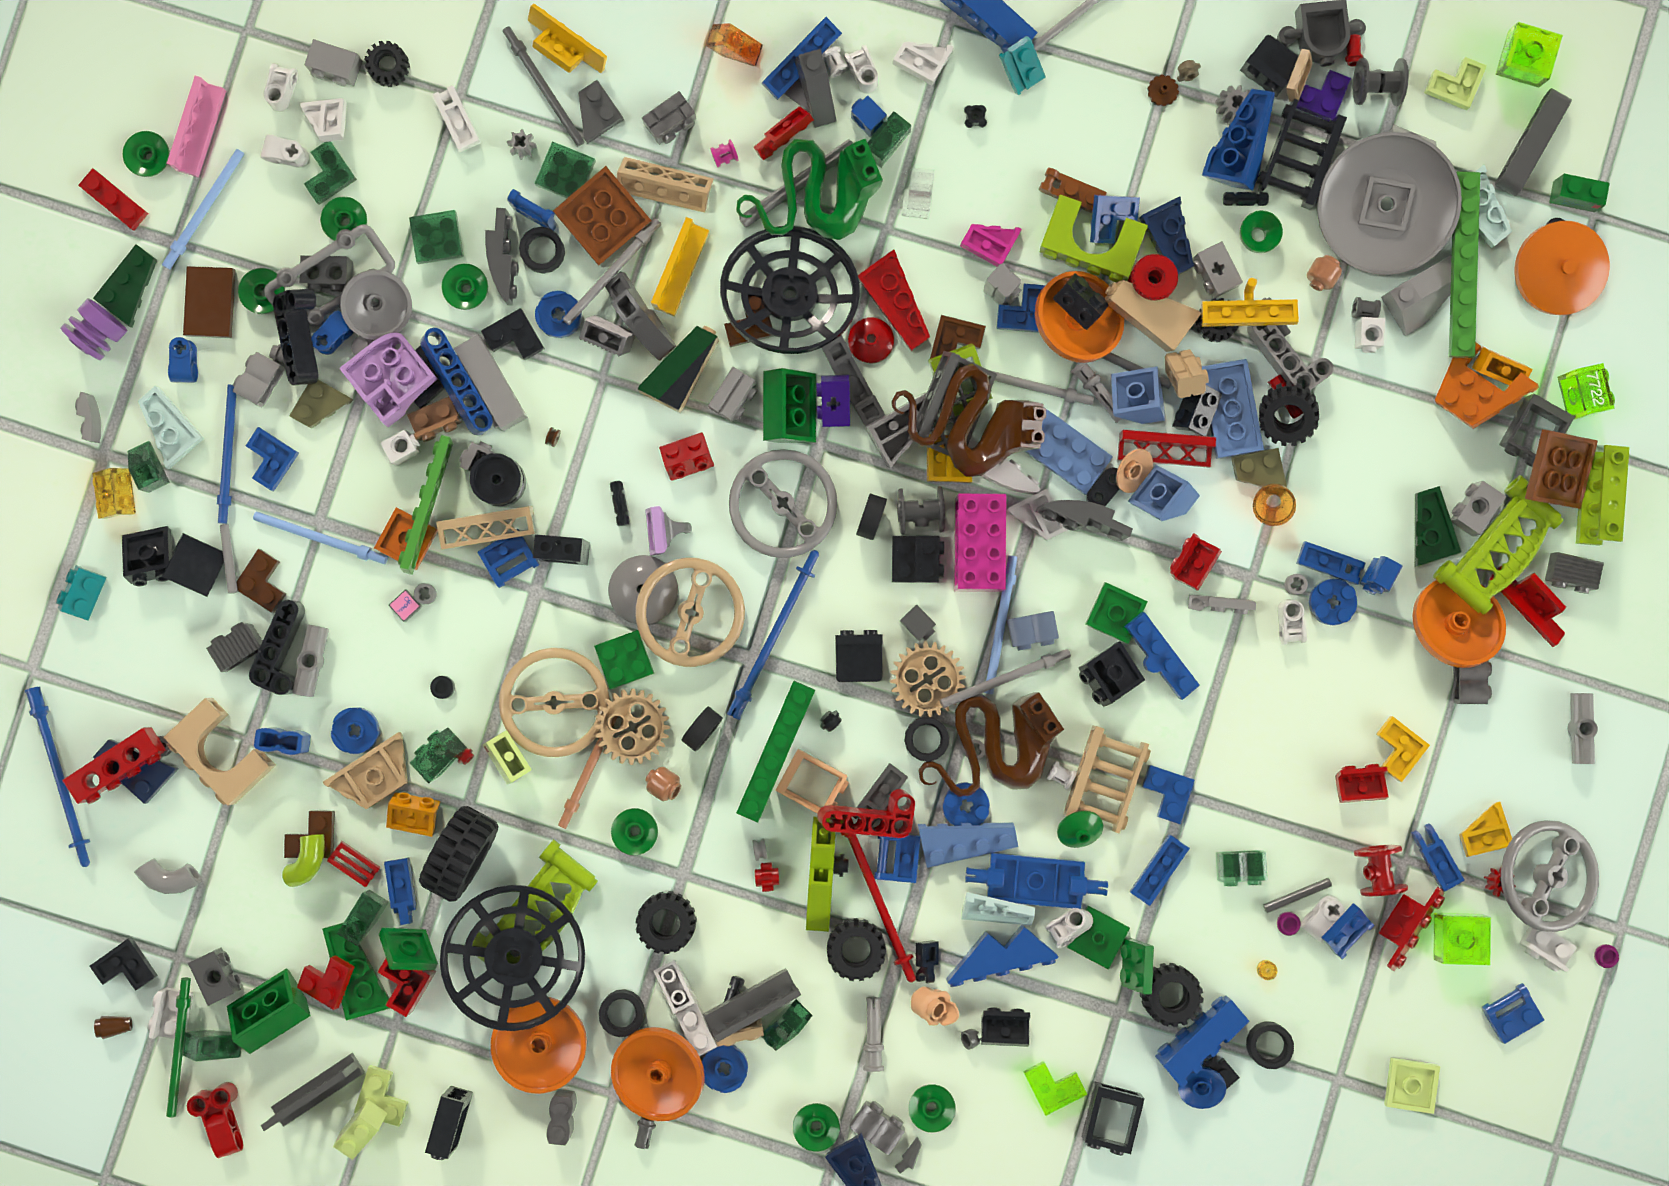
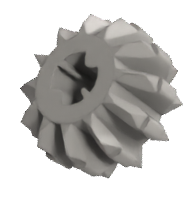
[1215,85,1250,126]

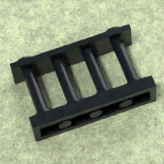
[1256,98,1347,210]

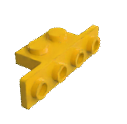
[528,3,607,73]

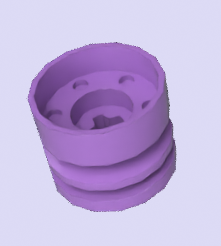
[60,298,128,361]

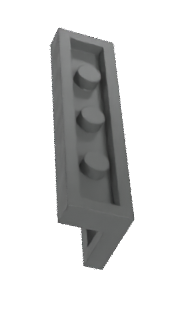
[702,968,801,1042]

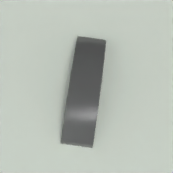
[821,335,885,426]

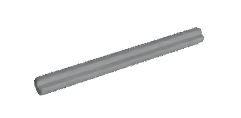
[739,139,853,228]

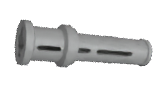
[1070,363,1122,423]
[863,997,884,1072]

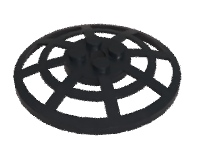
[720,226,860,354]
[440,885,585,1031]

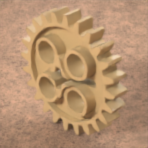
[890,641,966,717]
[593,688,670,765]

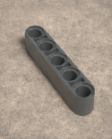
[1495,88,1572,196]

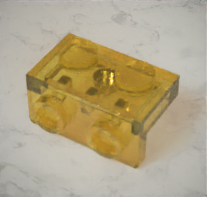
[92,468,136,519]

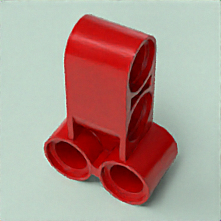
[186,1082,244,1159]

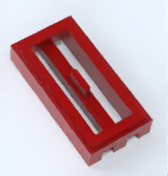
[327,841,381,888]

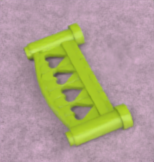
[1433,475,1564,615]
[472,839,598,964]

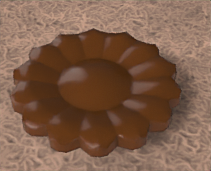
[1147,74,1179,107]

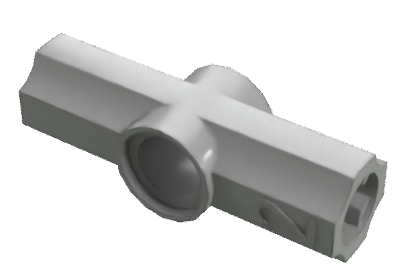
[292,624,329,697]
[1567,693,1598,764]

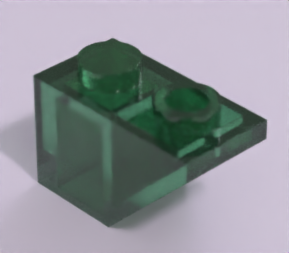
[127,441,170,493]
[337,890,389,946]
[761,999,813,1051]
[183,1030,241,1062]

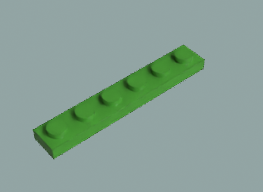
[398,435,453,575]

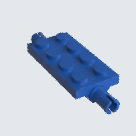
[965,853,1108,909]

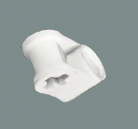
[843,45,878,94]
[263,63,298,112]
[260,134,310,168]
[1277,600,1308,645]
[1300,896,1345,942]
[1045,908,1093,949]

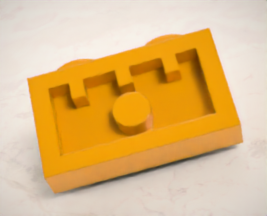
[386,792,441,837]

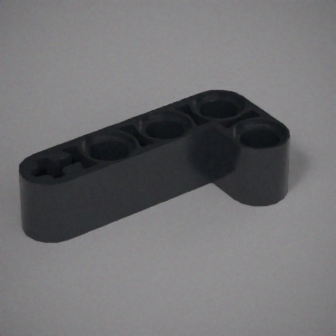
[273,289,319,385]
[249,600,305,695]

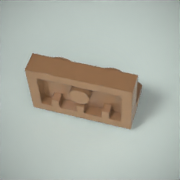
[407,396,463,442]

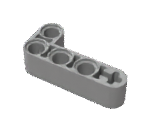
[1247,325,1334,390]

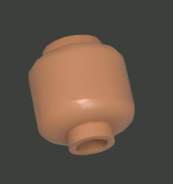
[1306,255,1342,291]
[645,767,682,802]

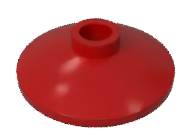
[848,317,894,364]

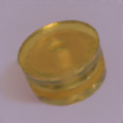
[1257,960,1278,980]

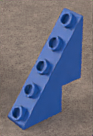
[946,925,1059,987]

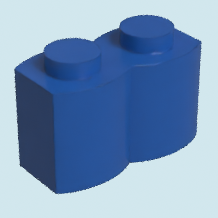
[1360,556,1403,595]
[254,727,311,755]

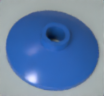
[1178,1068,1226,1109]

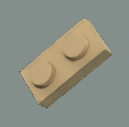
[716,1018,764,1046]

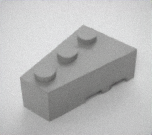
[865,392,940,468]

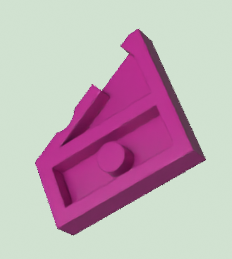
[960,224,1022,267]

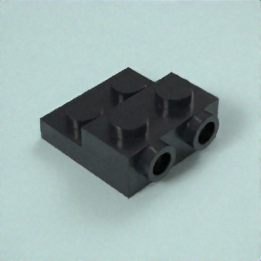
[122,526,173,587]
[892,535,944,583]
[1078,641,1145,707]

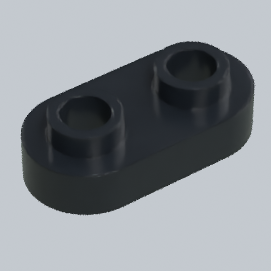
[1086,467,1120,506]

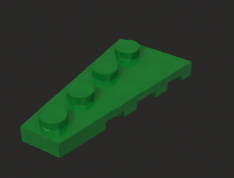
[322,921,390,1021]

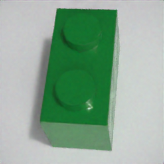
[1549,173,1610,212]

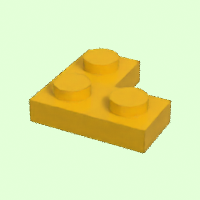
[1376,716,1430,782]

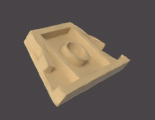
[323,732,408,809]

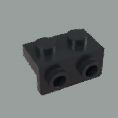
[1053,273,1109,330]
[1172,385,1222,436]
[981,1007,1031,1047]

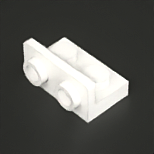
[1519,927,1577,973]
[147,987,194,1039]

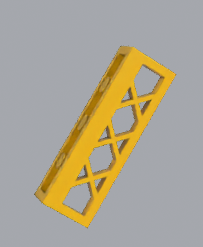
[651,217,710,317]

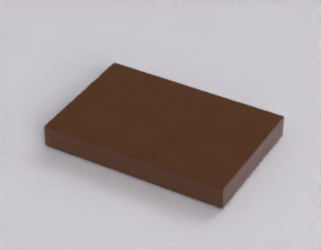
[183,266,236,338]

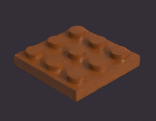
[553,166,652,266]
[1525,429,1598,509]

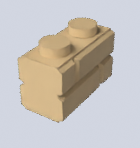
[1164,349,1209,398]

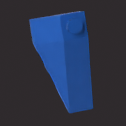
[1202,89,1275,191]

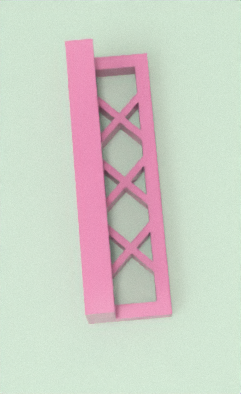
[167,75,226,178]

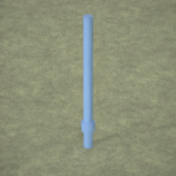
[162,149,245,270]
[253,511,388,565]
[984,555,1018,695]

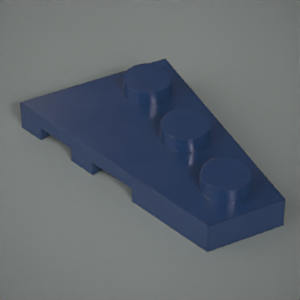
[1139,196,1194,275]
[93,739,179,804]
[825,1133,882,1186]

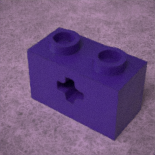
[816,375,850,427]

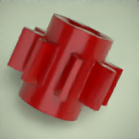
[755,862,780,892]
[1484,868,1516,897]

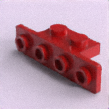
[1489,566,1566,647]
[1379,887,1445,972]

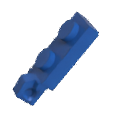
[384,857,416,925]

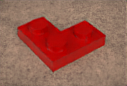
[297,956,354,1010]

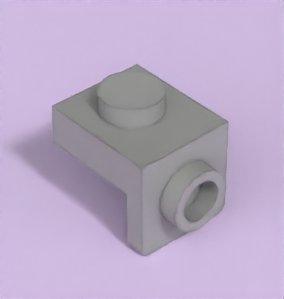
[459,441,494,472]

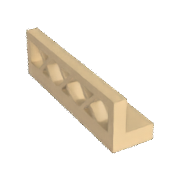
[617,157,714,213]
[436,506,535,550]

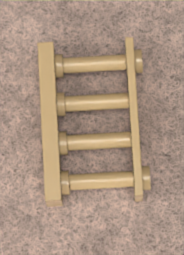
[1063,725,1151,834]

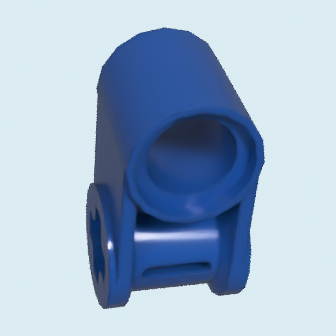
[312,310,354,355]
[168,337,198,383]

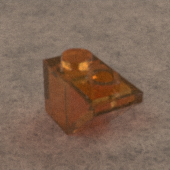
[706,23,763,66]

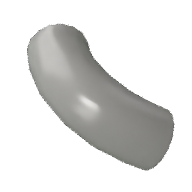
[134,858,202,894]

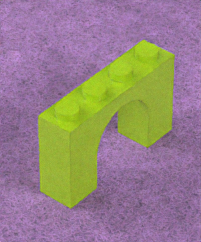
[1039,195,1148,282]

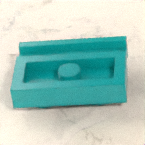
[999,36,1046,95]

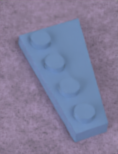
[918,822,1019,868]

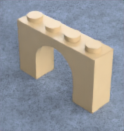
[164,698,276,806]

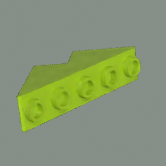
[806,816,836,932]

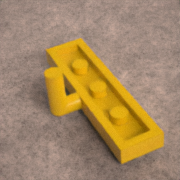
[1201,278,1299,327]

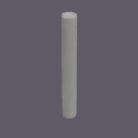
[220,524,238,594]

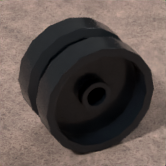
[469,453,526,507]

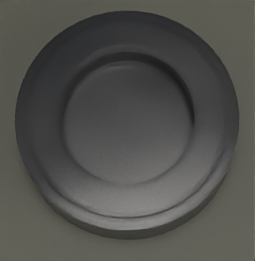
[430,676,455,699]

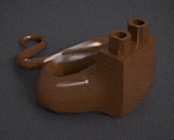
[891,363,1047,477]
[918,692,1064,797]

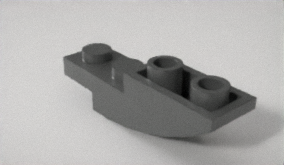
[485,208,519,306]
[605,271,676,361]
[1036,500,1133,542]

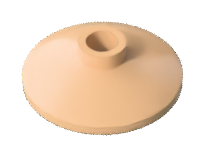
[1116,449,1153,493]

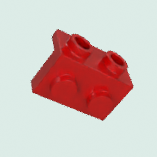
[659,432,714,481]
[1170,533,1222,591]
[1335,764,1389,803]

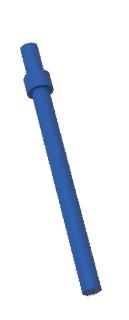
[216,384,237,524]

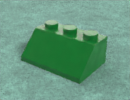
[763,368,816,443]
[226,968,311,1054]

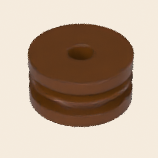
[545,427,561,447]

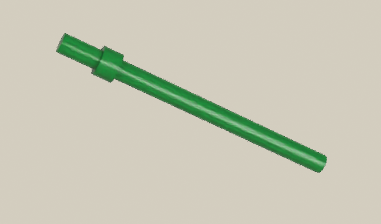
[166,977,192,1118]

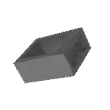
[1499,393,1575,467]

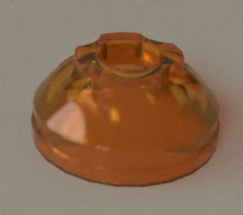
[1252,484,1296,526]

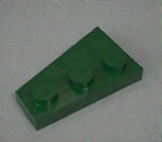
[93,244,157,328]
[1414,486,1462,567]

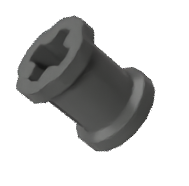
[1351,297,1381,318]

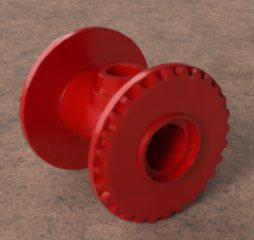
[1127,254,1178,301]
[1354,845,1408,897]

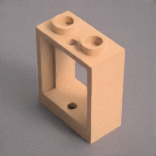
[775,748,849,815]

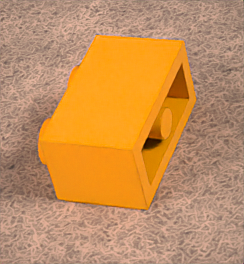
[1472,347,1533,385]

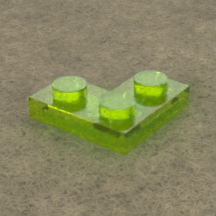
[1023,1061,1088,1116]

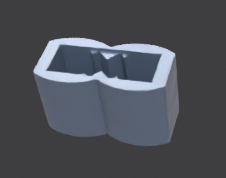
[1007,611,1059,651]

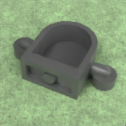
[1277,0,1366,67]

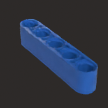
[420,327,493,436]

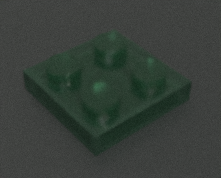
[534,141,596,198]
[409,210,464,265]

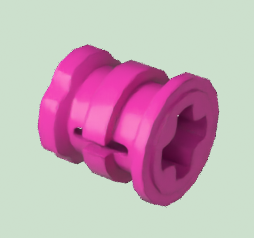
[710,139,739,168]

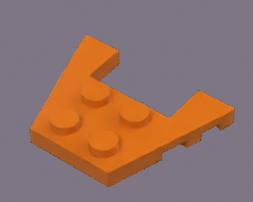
[1435,342,1539,429]

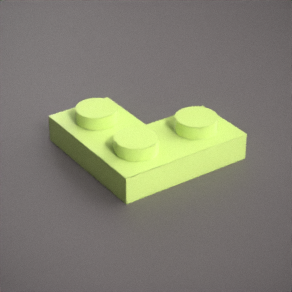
[1424,57,1487,110]
[354,1065,408,1127]

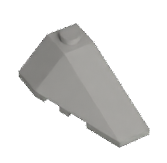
[1381,255,1452,336]

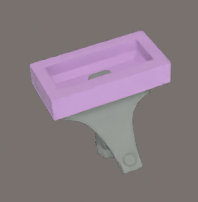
[645,506,692,556]

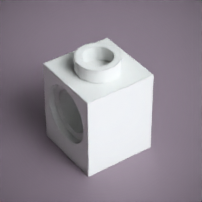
[1354,317,1385,353]
[380,430,421,466]

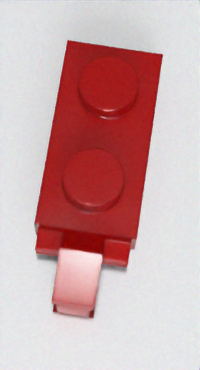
[753,106,814,160]

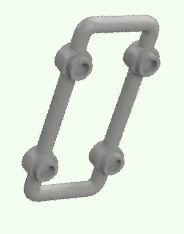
[264,225,395,326]

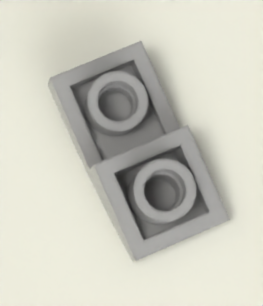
[75,392,101,443]

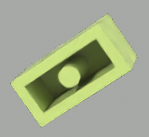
[482,730,531,784]
[333,1100,387,1160]

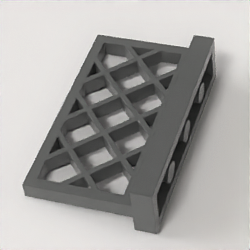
[908,351,997,457]
[260,1052,365,1131]

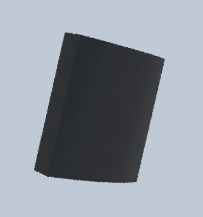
[162,533,224,597]

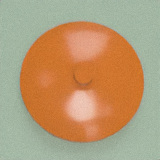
[1514,221,1610,315]
[1035,271,1125,363]
[1412,580,1506,668]
[491,997,587,1094]
[611,1027,705,1121]

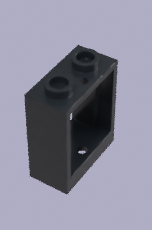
[533,534,590,566]
[1081,1081,1145,1156]
[425,1086,473,1160]

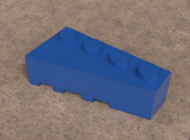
[940,0,1038,53]
[1155,995,1250,1088]

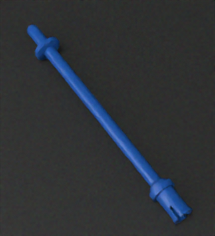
[726,550,819,720]
[25,686,91,867]

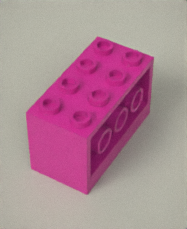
[954,493,1006,592]

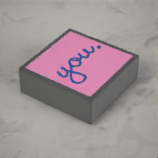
[389,589,423,622]

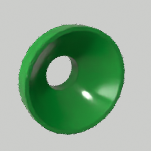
[1239,210,1283,253]

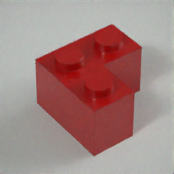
[377,958,437,1017]

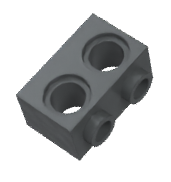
[299,255,353,292]

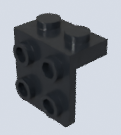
[1240,35,1299,98]
[835,630,883,682]

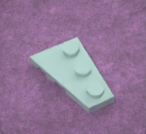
[1475,165,1512,248]
[138,386,204,469]
[961,892,1035,925]

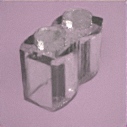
[897,166,935,219]

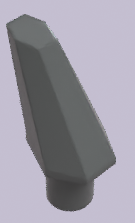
[895,1137,922,1174]

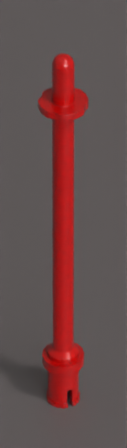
[838,805,916,983]

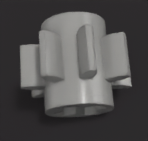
[506,129,537,160]

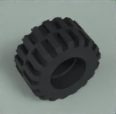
[1259,382,1319,446]
[635,891,697,954]
[827,918,886,982]
[1139,963,1204,1027]

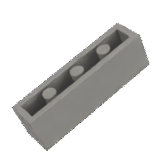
[454,334,528,432]

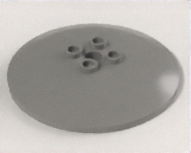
[1317,132,1462,275]

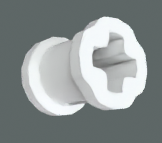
[822,46,849,78]
[1046,761,1077,790]

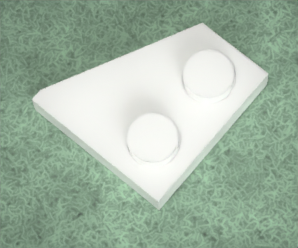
[892,41,954,86]
[300,98,347,142]
[1007,489,1068,541]

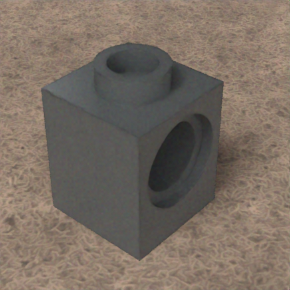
[899,604,936,641]

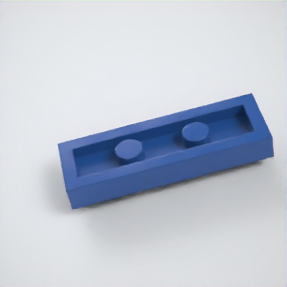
[1129,834,1190,906]

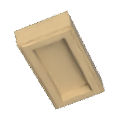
[1286,49,1313,102]

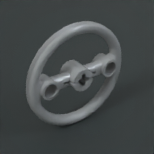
[729,449,838,558]
[1501,820,1599,932]

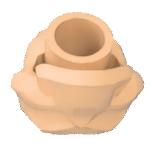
[911,986,959,1026]

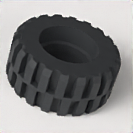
[419,806,499,902]

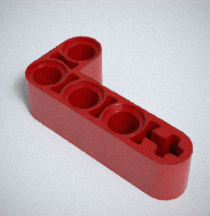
[817,789,915,838]

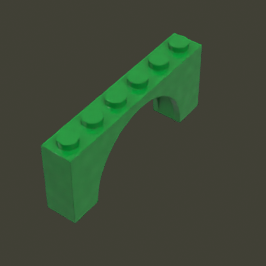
[736,680,816,823]

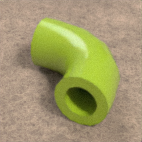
[282,835,325,887]

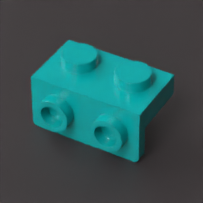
[56,565,107,621]

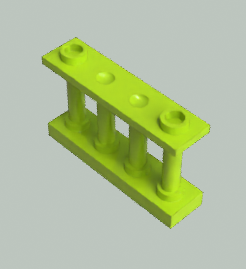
[1575,445,1630,546]

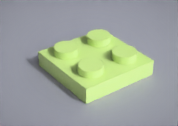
[1384,1058,1440,1114]

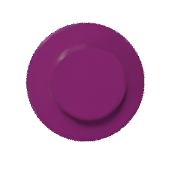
[1277,912,1301,936]
[1594,944,1619,968]

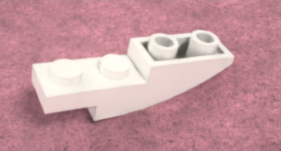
[968,437,1041,495]
[654,960,718,1056]

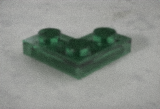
[304,141,357,205]

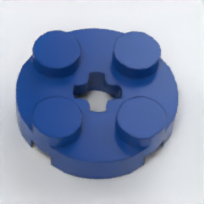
[535,291,582,338]
[1308,579,1357,626]
[331,707,380,754]
[942,782,990,826]
[702,1045,748,1093]

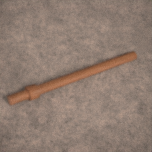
[558,716,618,829]

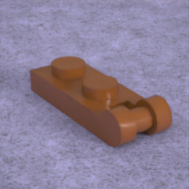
[1038,167,1107,213]

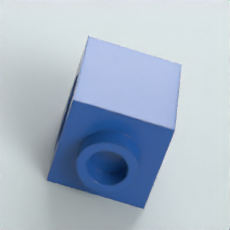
[851,95,887,137]

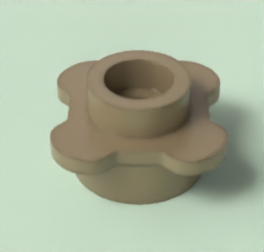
[1177,60,1201,82]

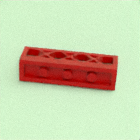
[1117,430,1216,468]

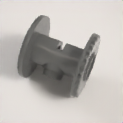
[1352,58,1409,106]
[897,486,945,535]

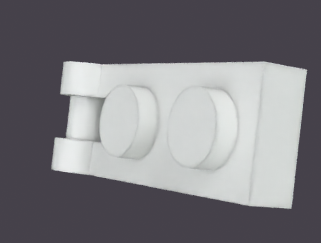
[432,84,481,152]

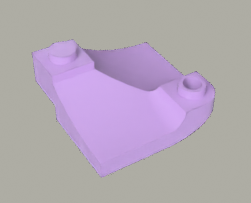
[339,333,437,428]

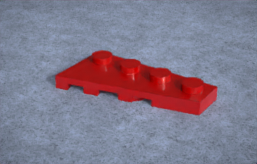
[858,249,930,352]

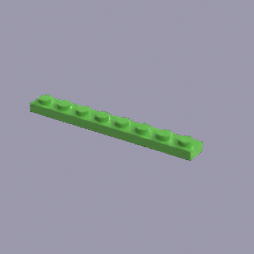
[1449,171,1480,358]

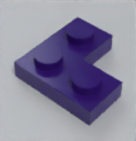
[1296,70,1351,121]

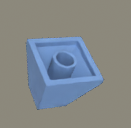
[1111,367,1165,424]
[1128,465,1200,521]

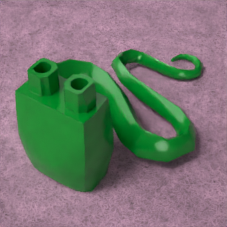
[736,138,883,240]

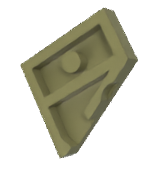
[289,379,354,429]
[1231,448,1288,493]

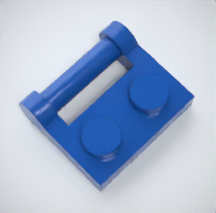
[507,189,557,231]
[477,528,540,588]
[874,834,920,883]
[1321,903,1375,960]
[1481,983,1545,1044]

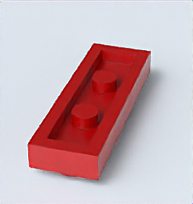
[78,168,149,231]

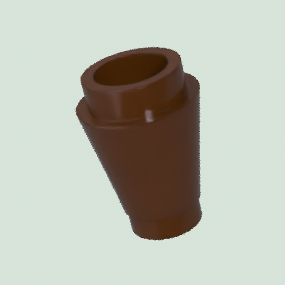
[94,1016,133,1040]

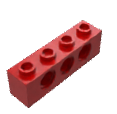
[62,727,167,805]

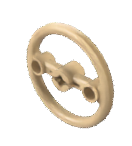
[636,558,745,667]
[499,648,610,757]

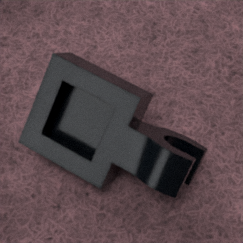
[915,940,939,984]

